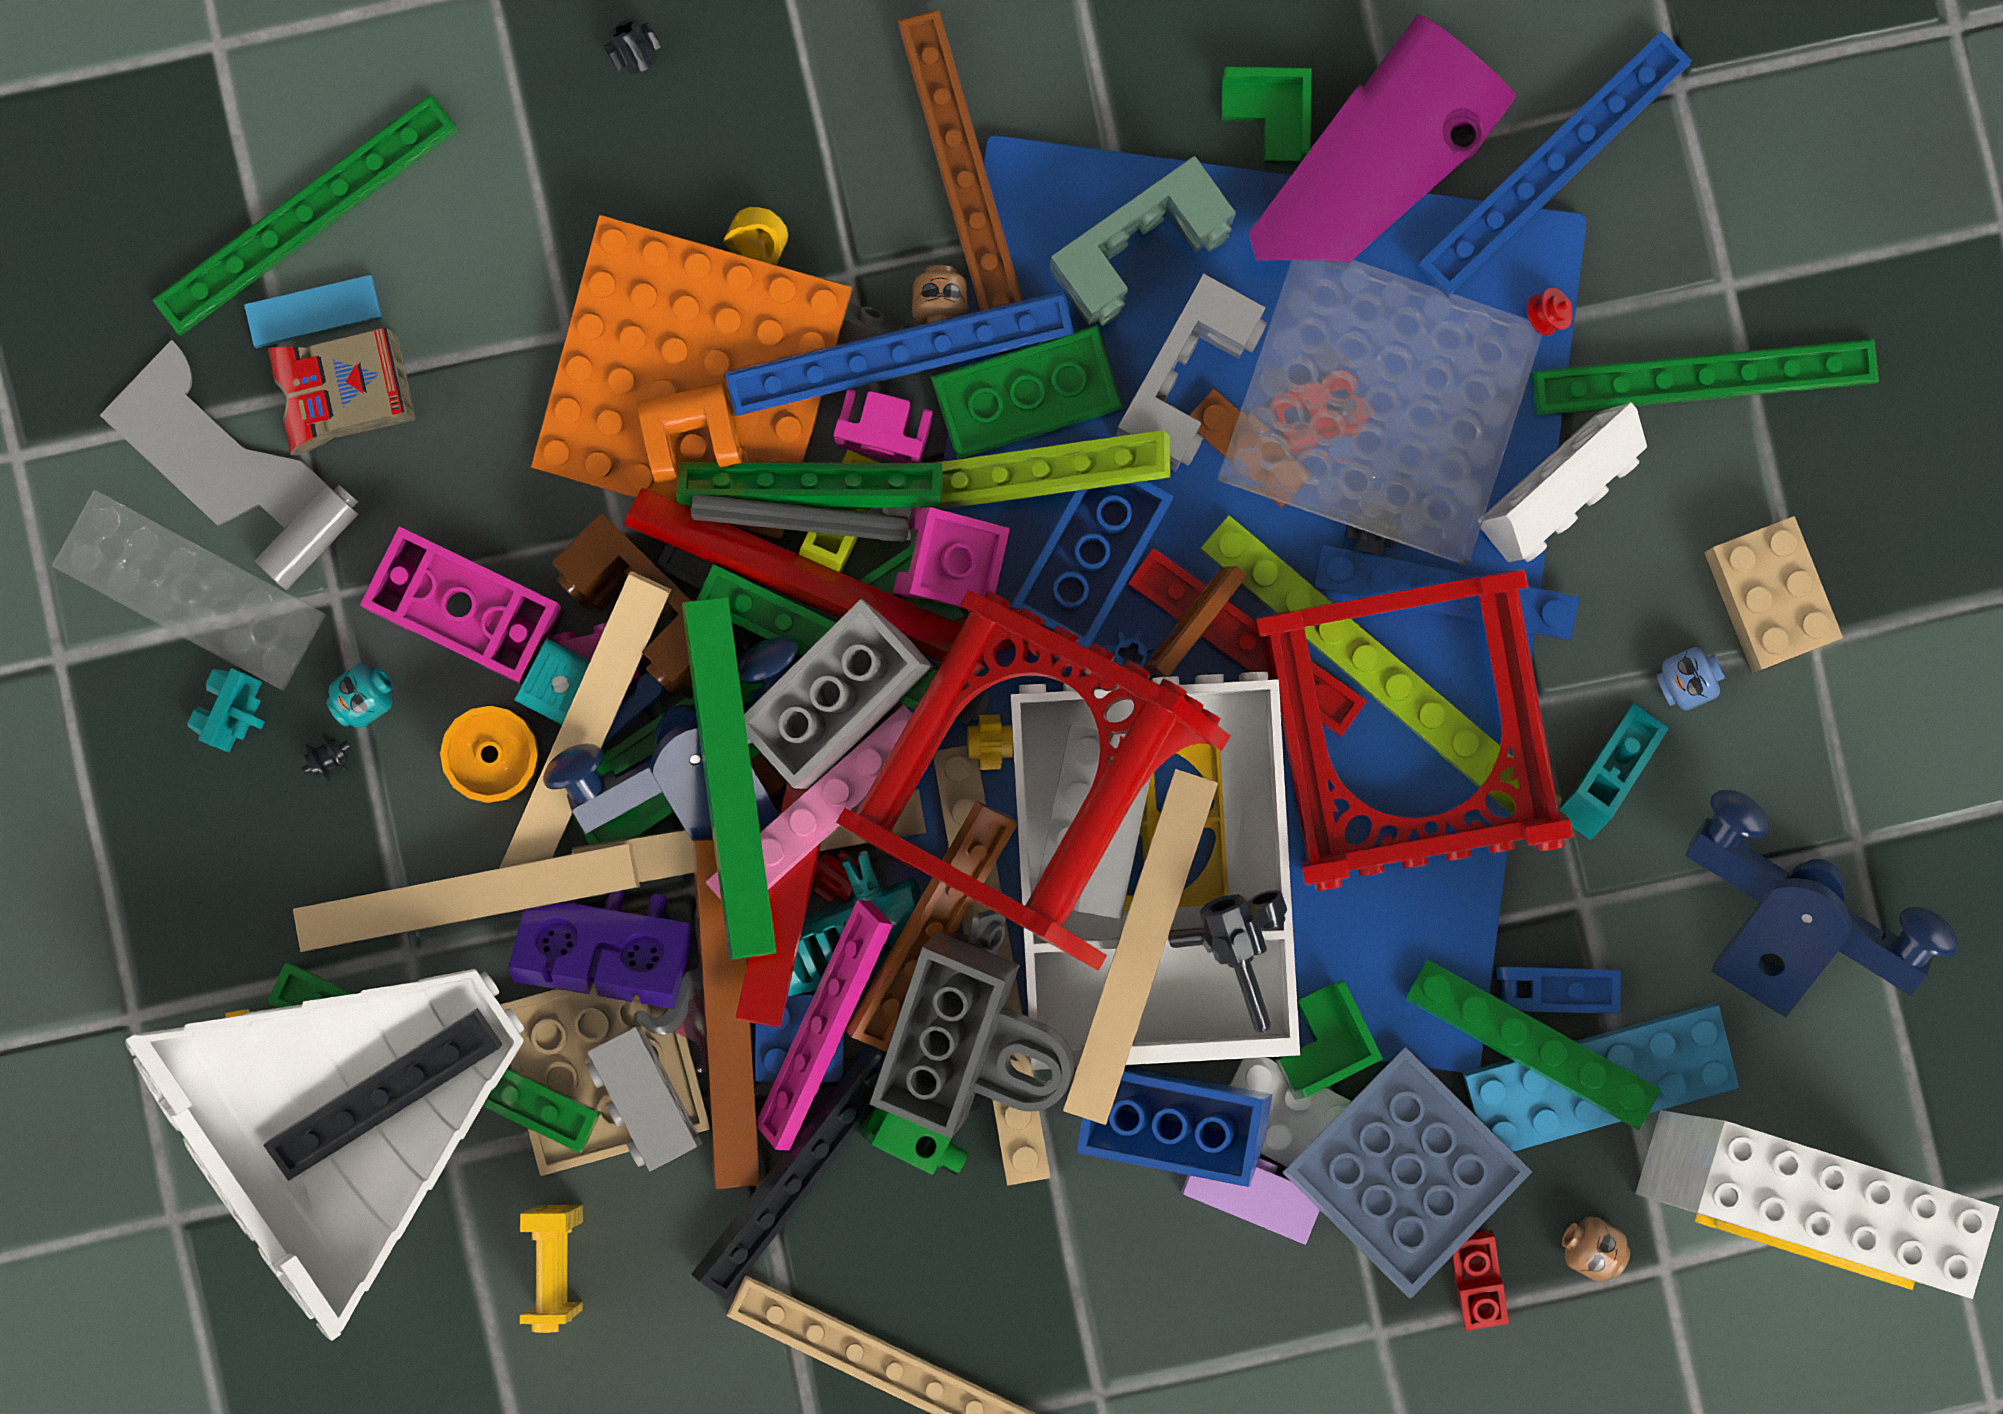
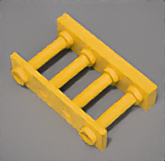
[520,1205,583,1333]

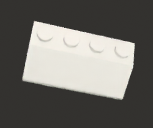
[1476,402,1647,562]

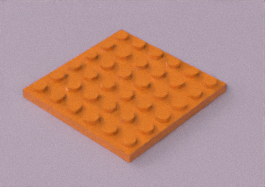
[531,215,853,539]

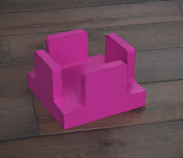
[834,389,933,463]

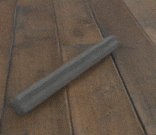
[691,495,909,542]

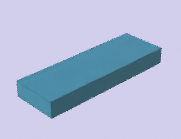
[244,275,383,349]

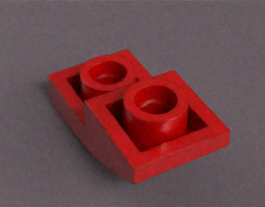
[1451,1230,1509,1331]

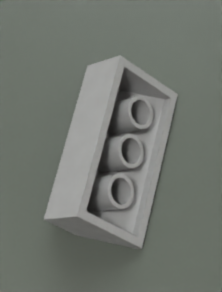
[744,599,934,789]
[1037,725,1150,919]

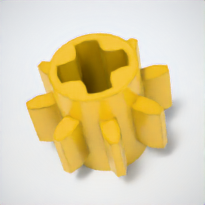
[967,715,1013,770]

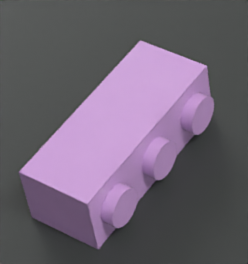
[1181,1158,1320,1245]

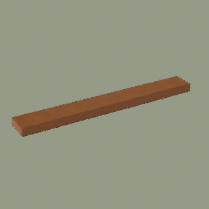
[897,9,1023,310]
[693,837,760,1189]

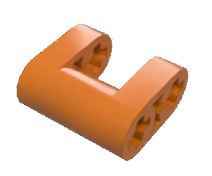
[637,382,742,483]

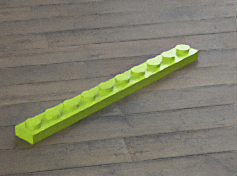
[1200,515,1562,815]

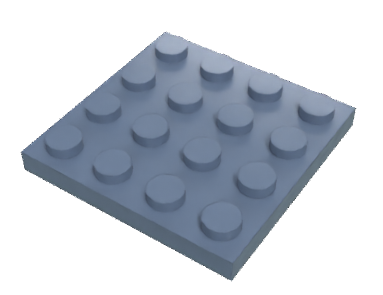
[1282,1047,1532,1299]

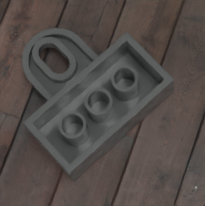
[870,931,1075,1138]

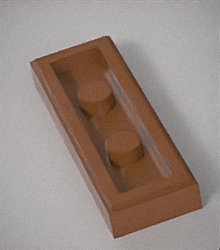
[1144,566,1248,678]

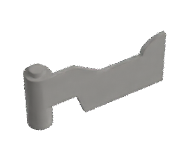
[100,340,359,590]

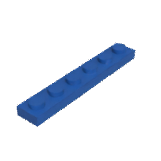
[1313,545,1579,641]

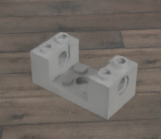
[1116,274,1267,472]

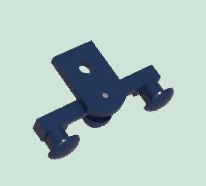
[543,636,799,841]
[1685,789,1958,1018]

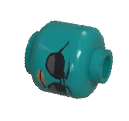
[326,663,394,729]

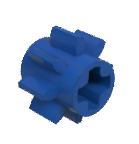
[1104,630,1156,668]

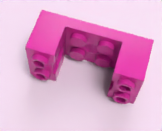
[360,526,564,685]

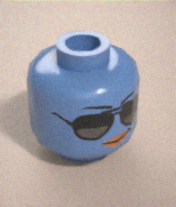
[1657,646,1725,711]

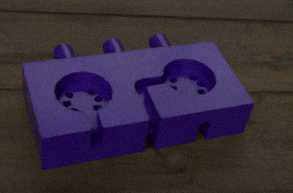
[508,890,693,1009]

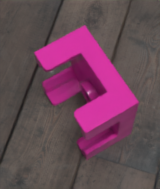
[893,507,1010,613]

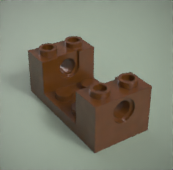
[551,513,694,700]

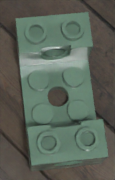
[1049,156,1236,328]

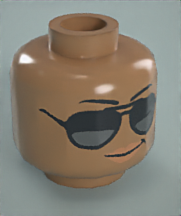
[912,265,968,324]
[1562,1216,1631,1282]

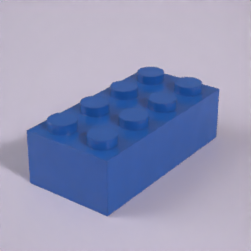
[1011,481,1174,649]

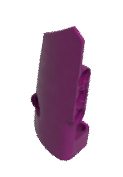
[1249,14,1517,263]

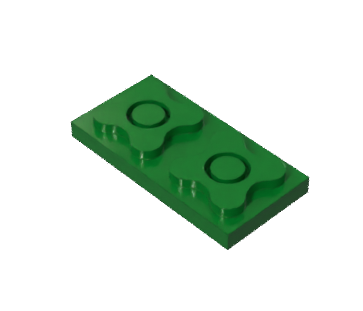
[931,325,1124,460]

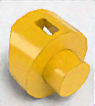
[723,207,788,265]

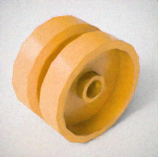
[440,706,541,803]

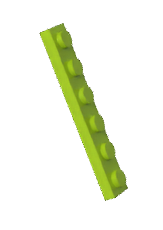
[935,430,1170,510]

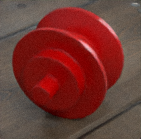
[1527,288,1573,336]

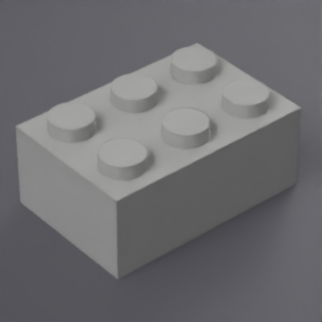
[585,1026,703,1172]

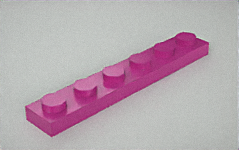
[756,900,893,1151]

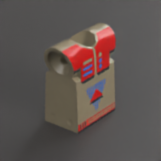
[268,327,416,455]

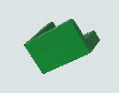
[1221,67,1312,164]
[1276,980,1383,1100]

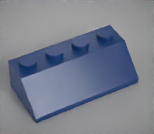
[1077,1066,1272,1187]

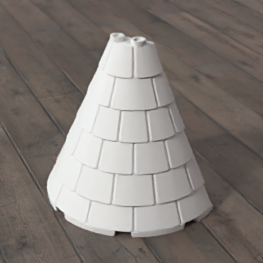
[125,969,524,1341]

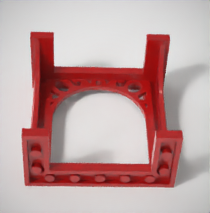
[1257,569,1573,891]
[836,589,1231,971]

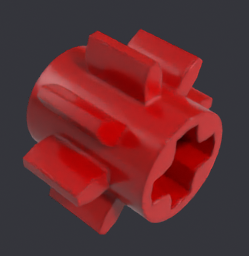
[813,850,859,904]

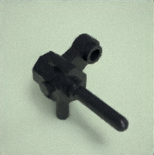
[1168,890,1287,1034]

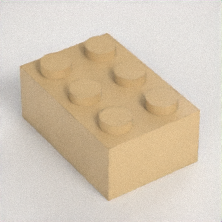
[1704,516,1843,673]

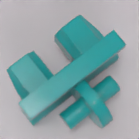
[187,668,265,753]

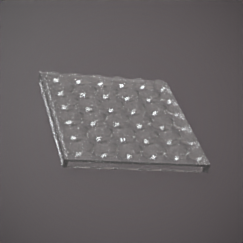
[1217,260,1542,566]

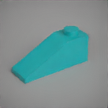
[1558,703,1669,840]

